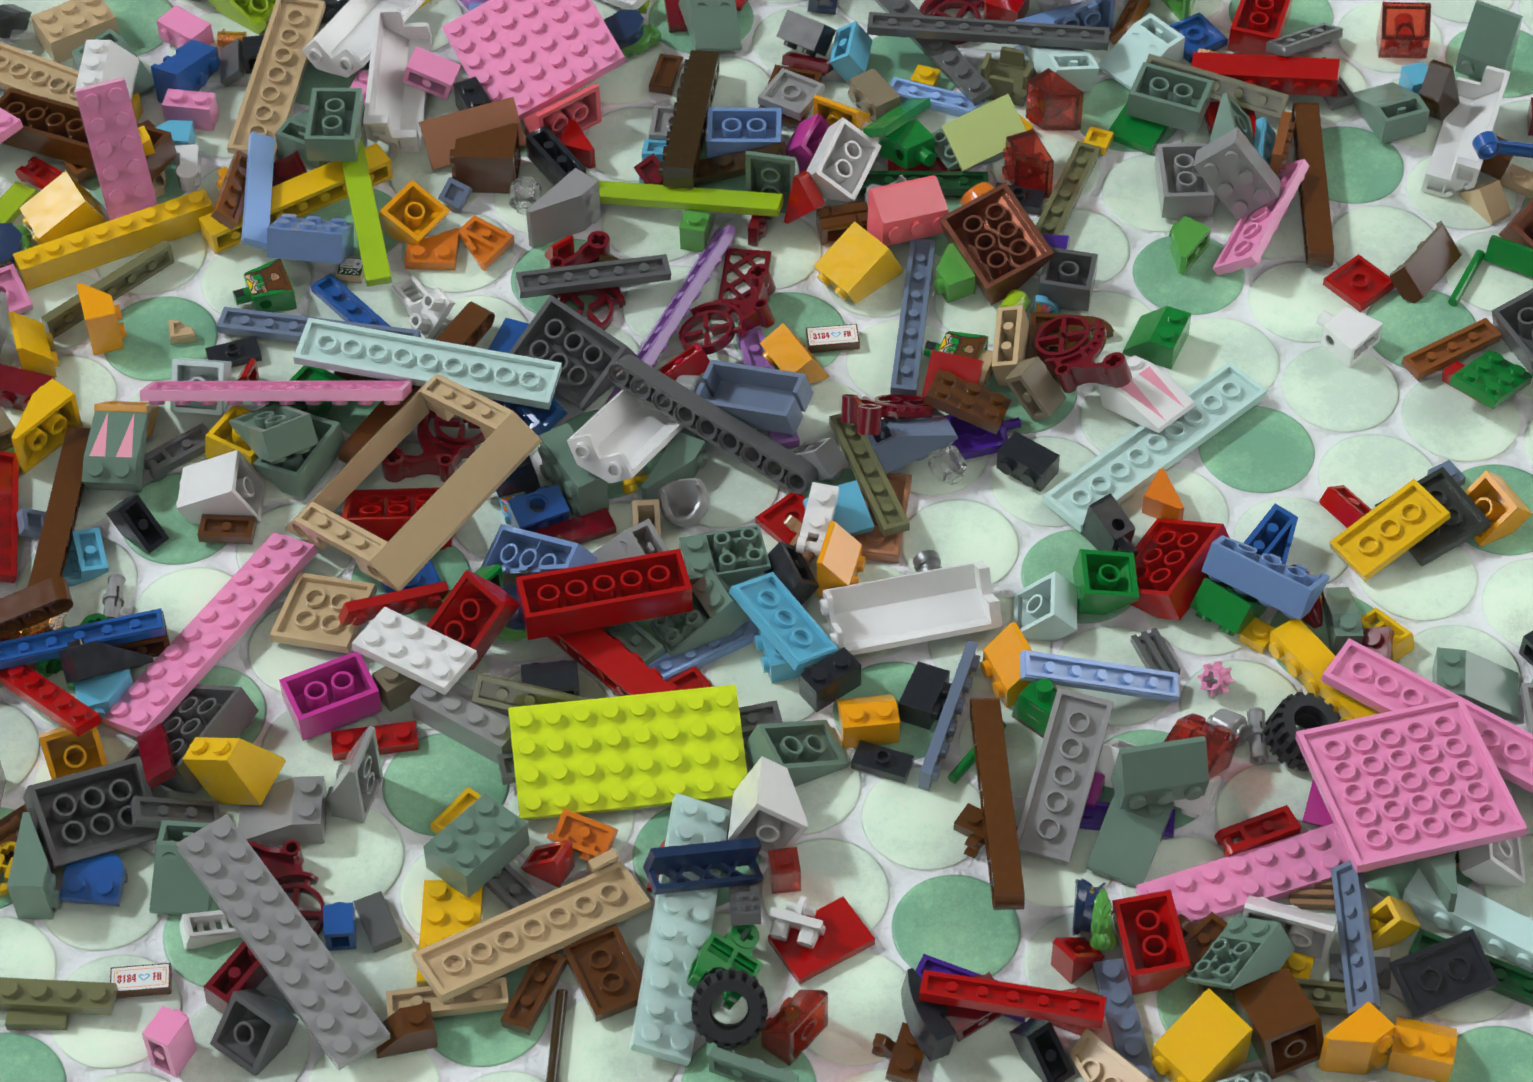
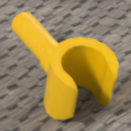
[622,474,649,494]

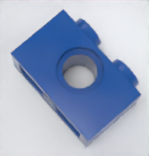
[506,484,570,531]

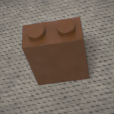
[450,123,521,194]
[1232,968,1324,1079]

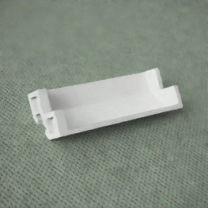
[301,0,425,78]
[363,8,432,153]
[1421,66,1510,198]
[567,388,691,483]
[819,560,1003,656]

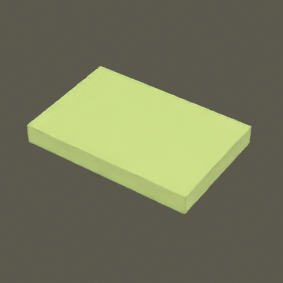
[941,94,1030,171]

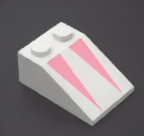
[1098,355,1195,433]

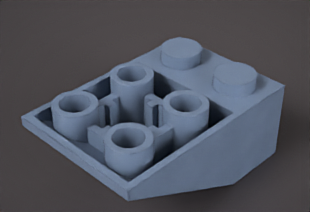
[867,416,959,474]

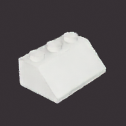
[75,39,139,100]
[807,117,881,203]
[1242,895,1337,964]

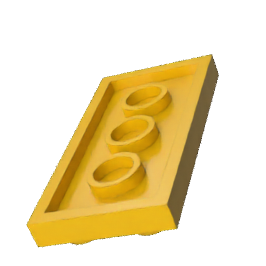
[1329,479,1451,582]
[416,880,484,987]

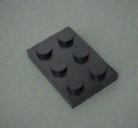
[1389,928,1499,1020]

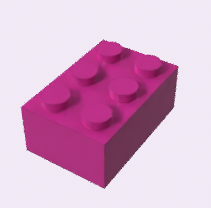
[279,652,382,741]

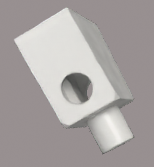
[1316,307,1383,367]

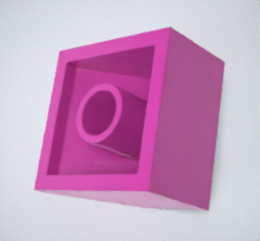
[787,113,831,173]

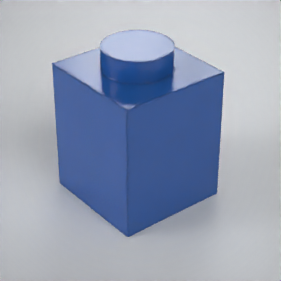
[323,902,357,951]

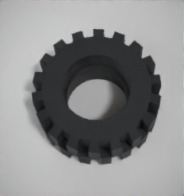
[1264,692,1341,771]
[691,967,768,1049]

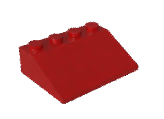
[341,487,454,550]
[1129,518,1230,621]

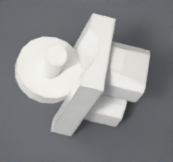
[409,287,455,339]
[769,896,826,949]

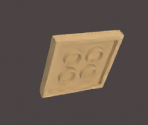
[270,572,377,654]

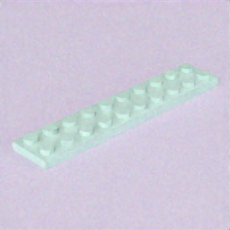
[293,318,562,410]
[1042,361,1268,533]
[630,793,731,1066]

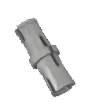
[102,573,126,619]
[1247,707,1269,765]

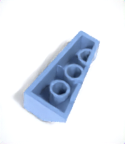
[1015,0,1115,56]
[481,524,598,574]
[1201,535,1330,620]

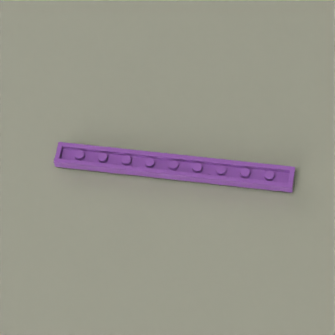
[605,224,737,404]

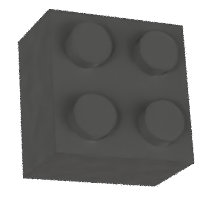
[1038,247,1098,312]

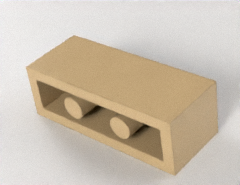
[991,305,1030,387]

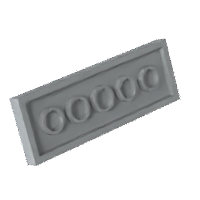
[1017,688,1114,865]

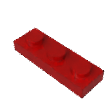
[331,721,419,761]

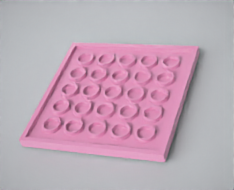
[442,0,627,122]
[1295,696,1528,873]

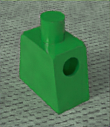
[878,119,936,169]

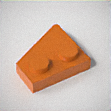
[459,215,515,271]
[404,228,460,270]

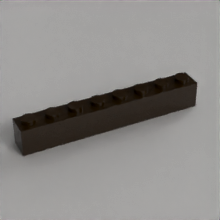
[659,50,720,189]

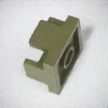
[980,46,1036,106]

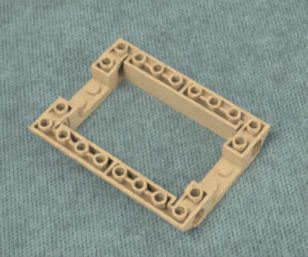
[285,374,542,591]

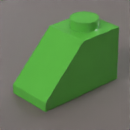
[679,210,716,252]
[1169,216,1211,276]
[934,243,976,303]

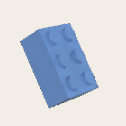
[706,108,782,159]
[267,214,354,264]

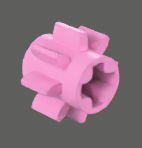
[1197,661,1235,697]

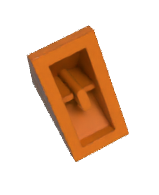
[1142,468,1184,520]

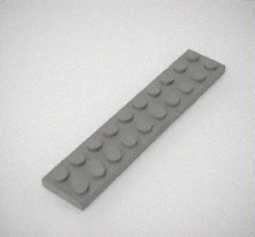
[176,814,390,1071]

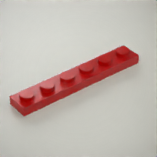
[0,664,102,737]
[919,970,1107,1029]

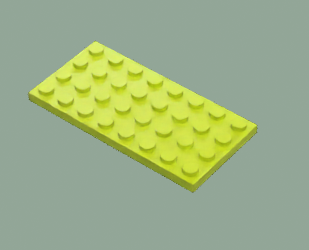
[508,684,747,821]

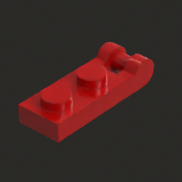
[15,156,81,190]
[1214,805,1301,857]

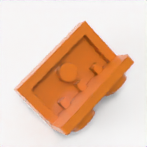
[547,809,619,862]

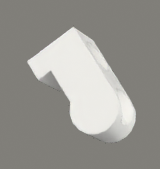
[174,144,201,192]

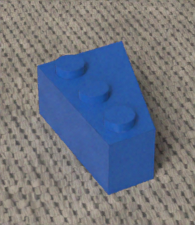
[151,39,220,103]
[1244,503,1298,565]

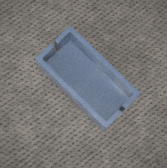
[696,360,814,435]

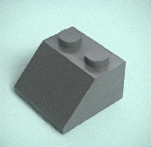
[210,988,299,1076]

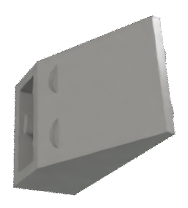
[592,519,669,563]

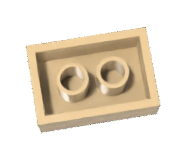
[31,0,120,63]

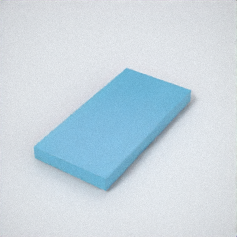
[729,572,839,671]

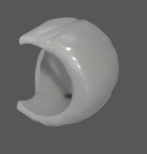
[657,478,709,527]

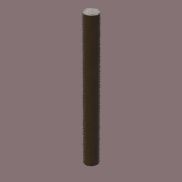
[546,989,568,1082]

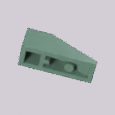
[641,432,708,500]
[1322,587,1364,656]
[1415,851,1457,912]

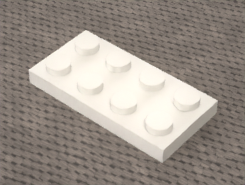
[352,607,478,695]

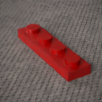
[338,581,449,626]

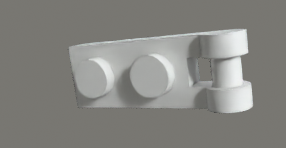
[796,482,840,556]

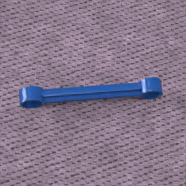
[1472,131,1533,160]

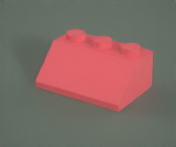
[524,83,602,139]
[867,175,948,246]

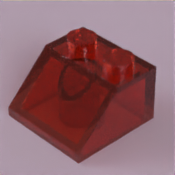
[1376,2,1431,58]
[1025,68,1084,131]
[1002,129,1054,199]
[1164,714,1240,778]
[760,990,828,1066]

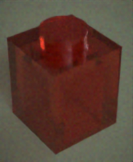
[768,847,801,894]

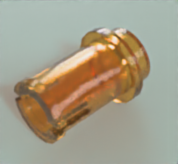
[217,29,247,48]

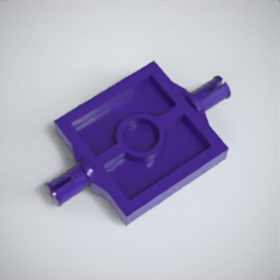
[945,414,1021,461]

